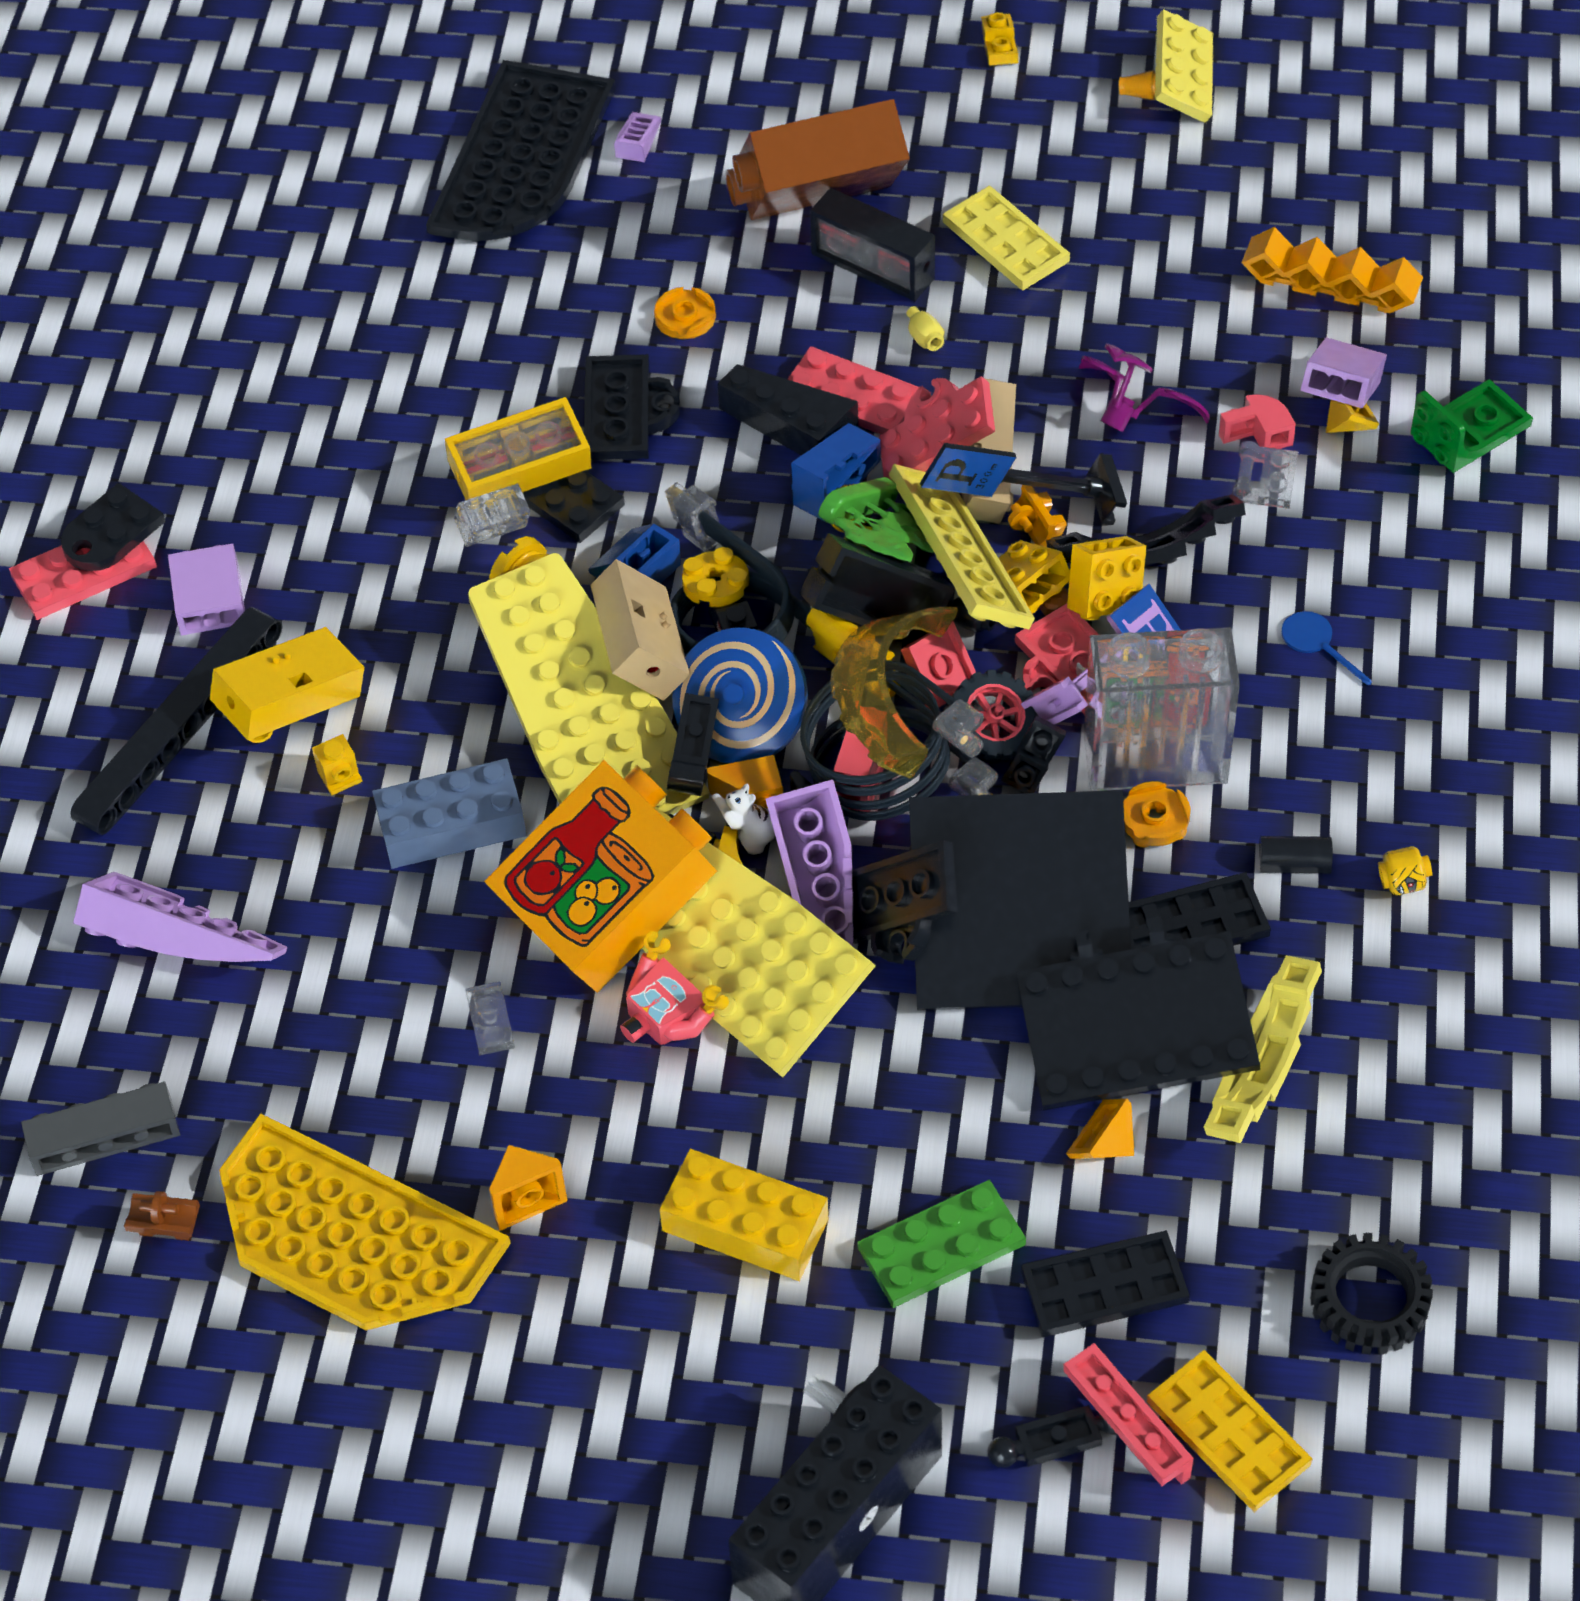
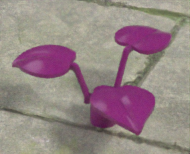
[1079,343,1210,432]

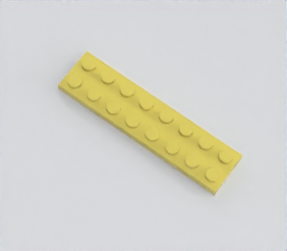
[889,464,1035,630]

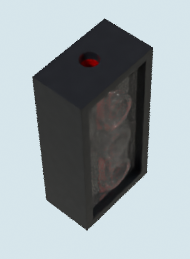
[810,188,935,302]

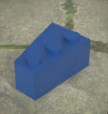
[791,423,881,522]

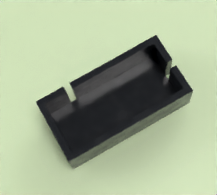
[799,533,955,643]

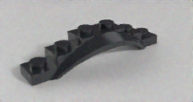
[1046,494,1246,569]

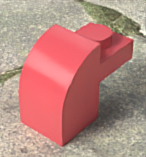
[1219,394,1296,454]

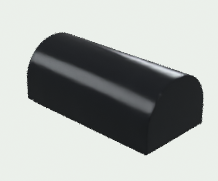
[1259,836,1333,874]

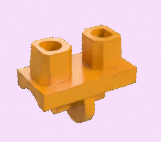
[1008,485,1067,547]

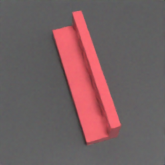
[1063,1343,1194,1486]

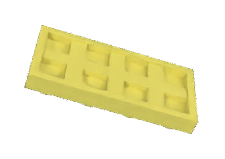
[1155,9,1213,123]
[943,185,1070,291]

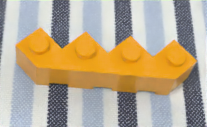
[1242,227,1423,314]

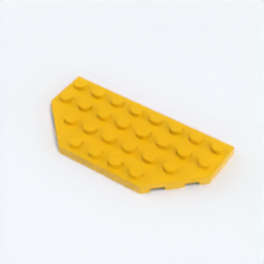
[219,1113,511,1331]

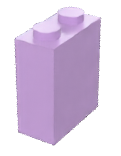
[1301,337,1387,408]
[168,543,245,636]

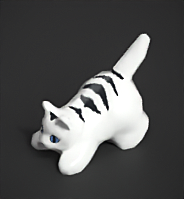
[711,784,775,855]

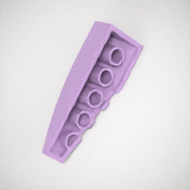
[765,779,853,946]
[73,872,287,962]

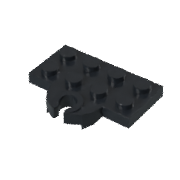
[584,354,680,460]
[852,840,958,964]

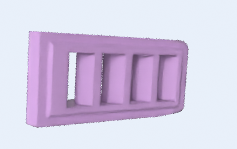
[614,112,661,162]

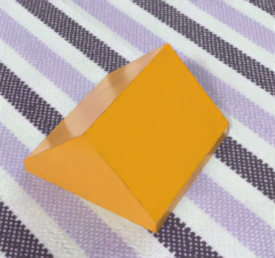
[489,1145,567,1231]

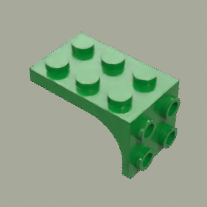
[1410,379,1533,473]

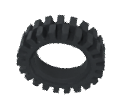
[1310,1233,1433,1355]

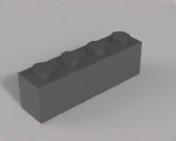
[21,1081,180,1176]

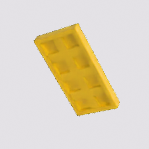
[1146,1350,1313,1512]

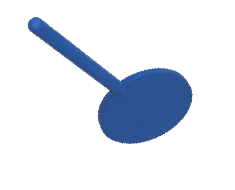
[1282,611,1372,685]

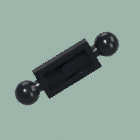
[987,1405,1117,1468]

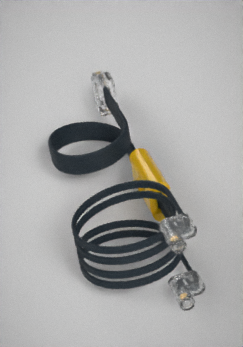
[664,482,998,821]

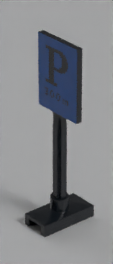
[920,443,1128,525]

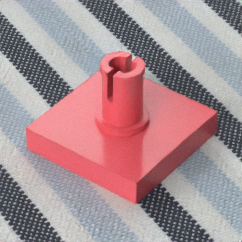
[900,621,976,710]

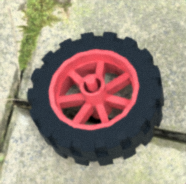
[946,670,1038,764]

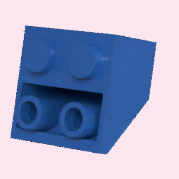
[588,524,681,584]

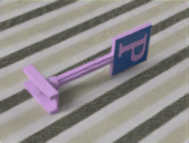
[1021,584,1186,725]

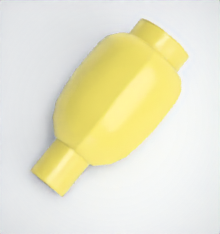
[906,306,945,351]

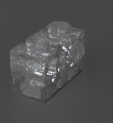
[454,483,531,547]

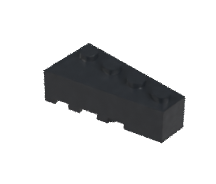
[717,364,859,455]

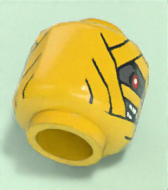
[1378,846,1432,895]

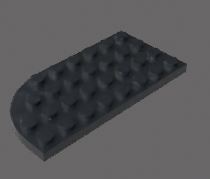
[426,60,616,242]

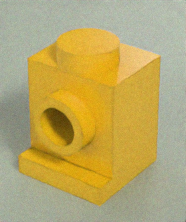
[312,734,362,796]

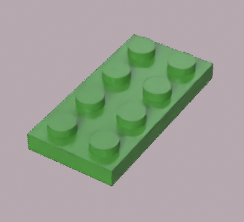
[858,1179,1026,1308]

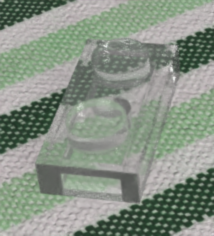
[465,981,515,1056]

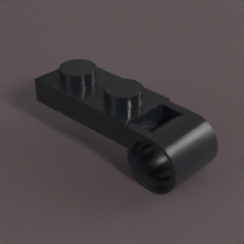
[667,693,719,796]

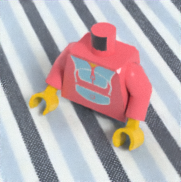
[620,931,729,1045]

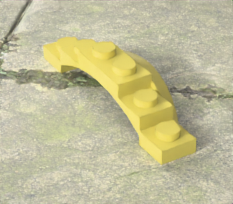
[1204,955,1322,1143]

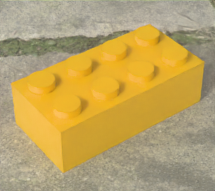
[659,1149,829,1281]

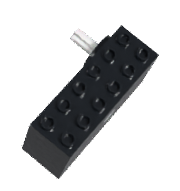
[728,1364,942,1601]

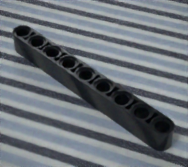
[70,607,283,835]

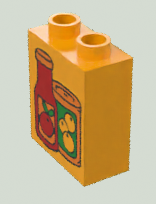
[484,760,717,993]

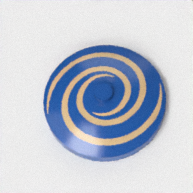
[672,628,808,764]

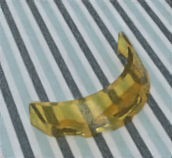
[831,607,958,779]

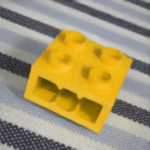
[1067,536,1146,621]
[998,540,1070,614]

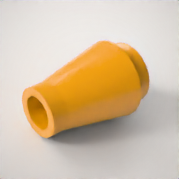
[1119,70,1155,100]

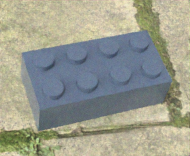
[372,758,527,869]

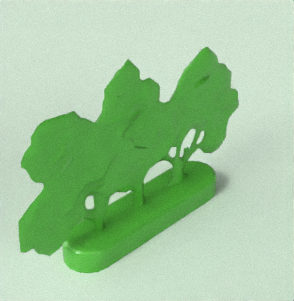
[818,477,934,563]

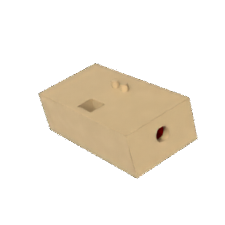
[590,559,690,701]

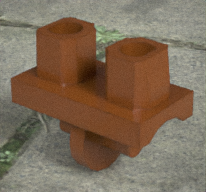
[124,1191,200,1241]

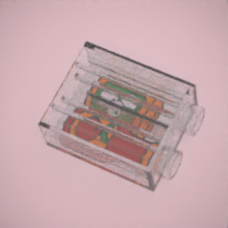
[1084,627,1240,791]

